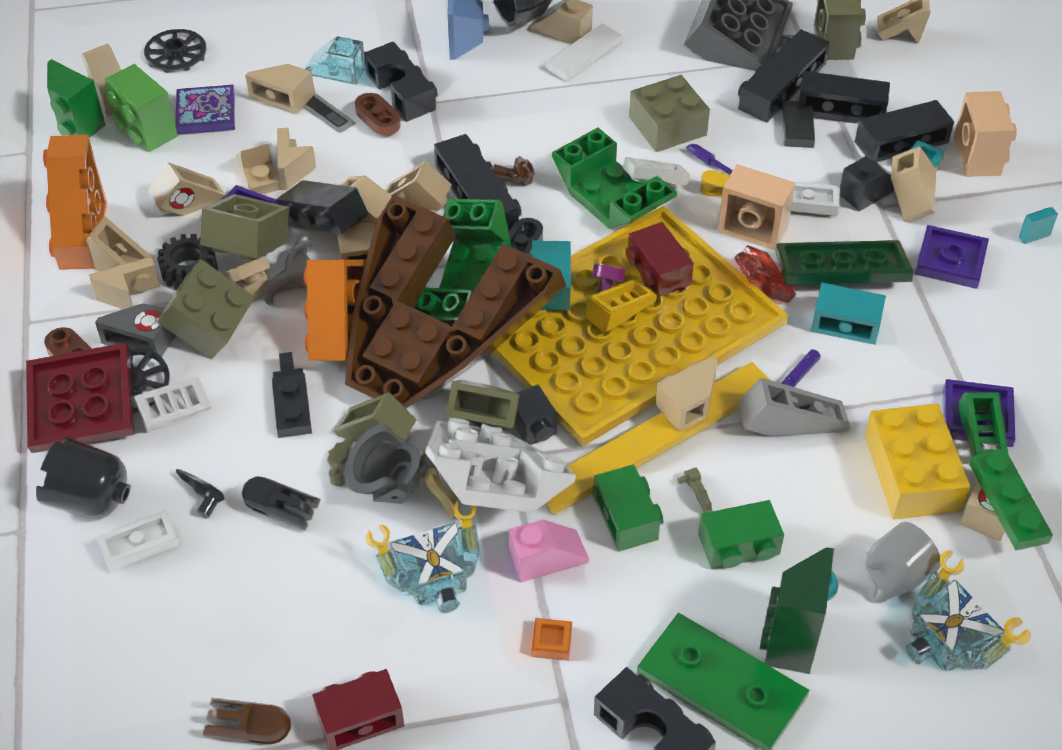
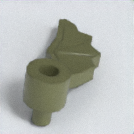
[327,437,353,486]
[677,467,713,513]

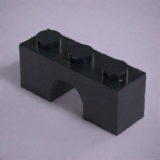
[364,41,438,122]
[593,666,716,750]

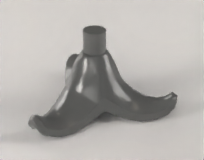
[264,236,312,306]

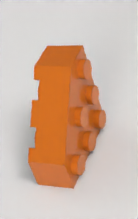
[43,135,107,270]
[304,260,366,361]

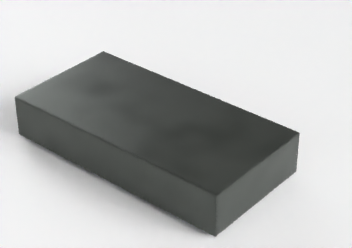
[782,100,815,148]

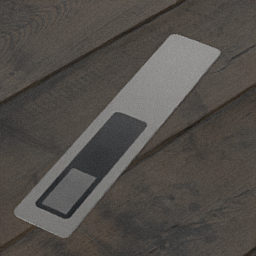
[304,93,356,133]

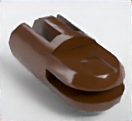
[203,697,291,744]

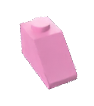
[508,519,589,583]

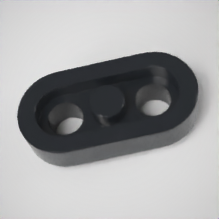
[509,218,543,254]

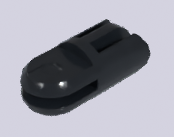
[241,476,321,531]

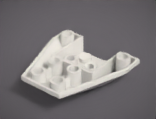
[426,418,576,513]

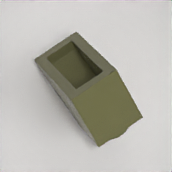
[446,379,520,429]
[334,392,417,443]

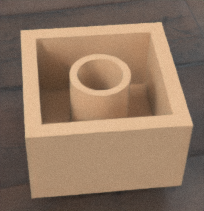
[954,91,1017,177]
[718,164,796,251]

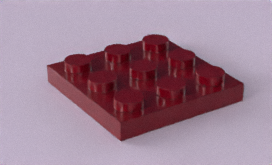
[26,343,134,453]

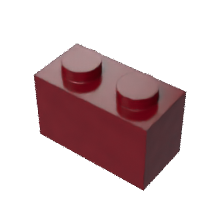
[625,222,694,297]
[312,668,404,750]

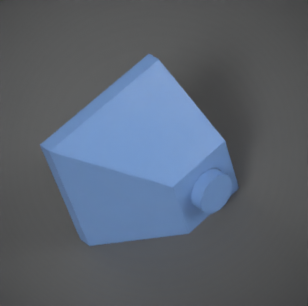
[447,0,489,60]

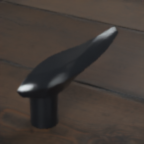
[176,469,225,518]

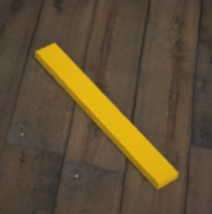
[545,362,772,515]

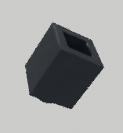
[514,384,557,445]

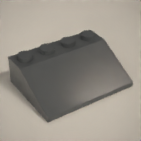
[684,0,793,71]

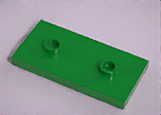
[637,612,810,750]

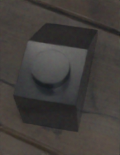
[840,156,895,211]

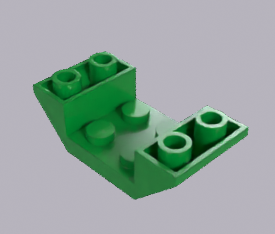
[552,127,677,228]
[415,199,511,322]

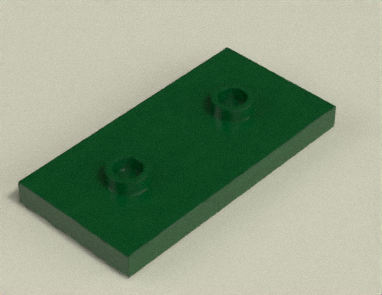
[775,240,914,285]

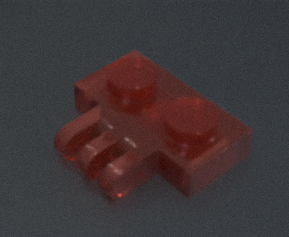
[734,245,797,303]

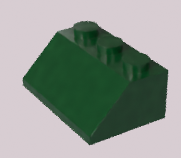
[759,547,834,674]

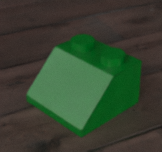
[47,59,106,138]

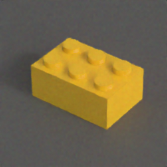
[864,403,970,520]

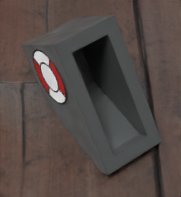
[95,303,176,357]

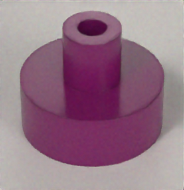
[591,264,625,292]

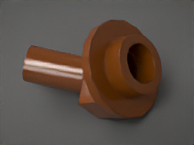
[493,156,535,185]

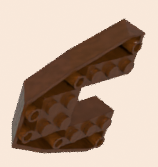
[345,194,567,409]

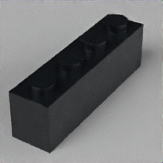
[738,29,830,123]
[434,133,522,232]

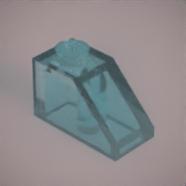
[304,36,365,85]

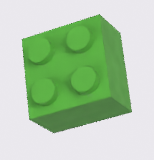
[105,63,178,152]

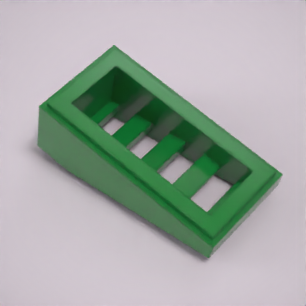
[958,392,1009,456]

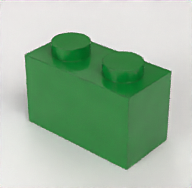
[593,464,664,552]
[698,499,784,569]

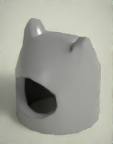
[865,521,941,603]

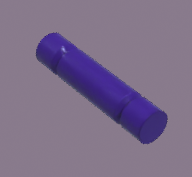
[781,349,821,387]

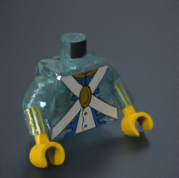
[365,501,480,613]
[905,550,1031,671]

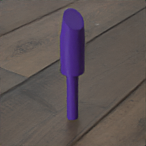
[686,144,733,175]

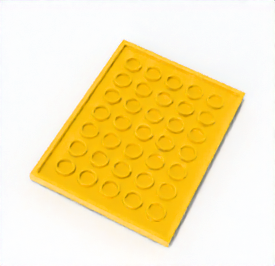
[493,205,789,447]

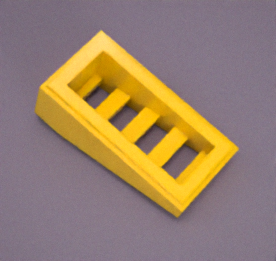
[585,279,657,333]

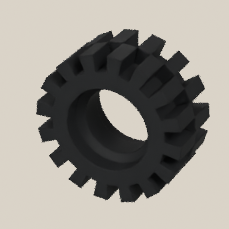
[157,234,218,291]

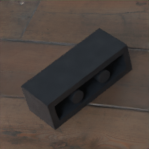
[798,71,890,122]
[854,100,955,162]
[276,180,369,234]

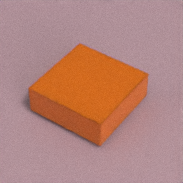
[531,618,573,661]

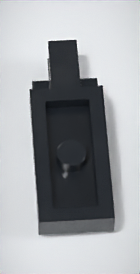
[271,352,312,438]

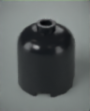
[36,437,131,519]

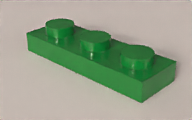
[969,449,1053,551]

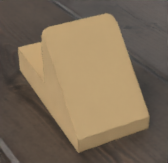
[877,0,931,43]
[277,127,316,191]
[236,144,281,195]
[224,256,271,302]
[88,257,160,309]

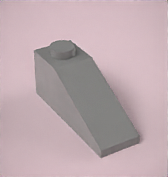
[738,378,850,436]

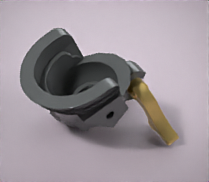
[345,424,460,518]

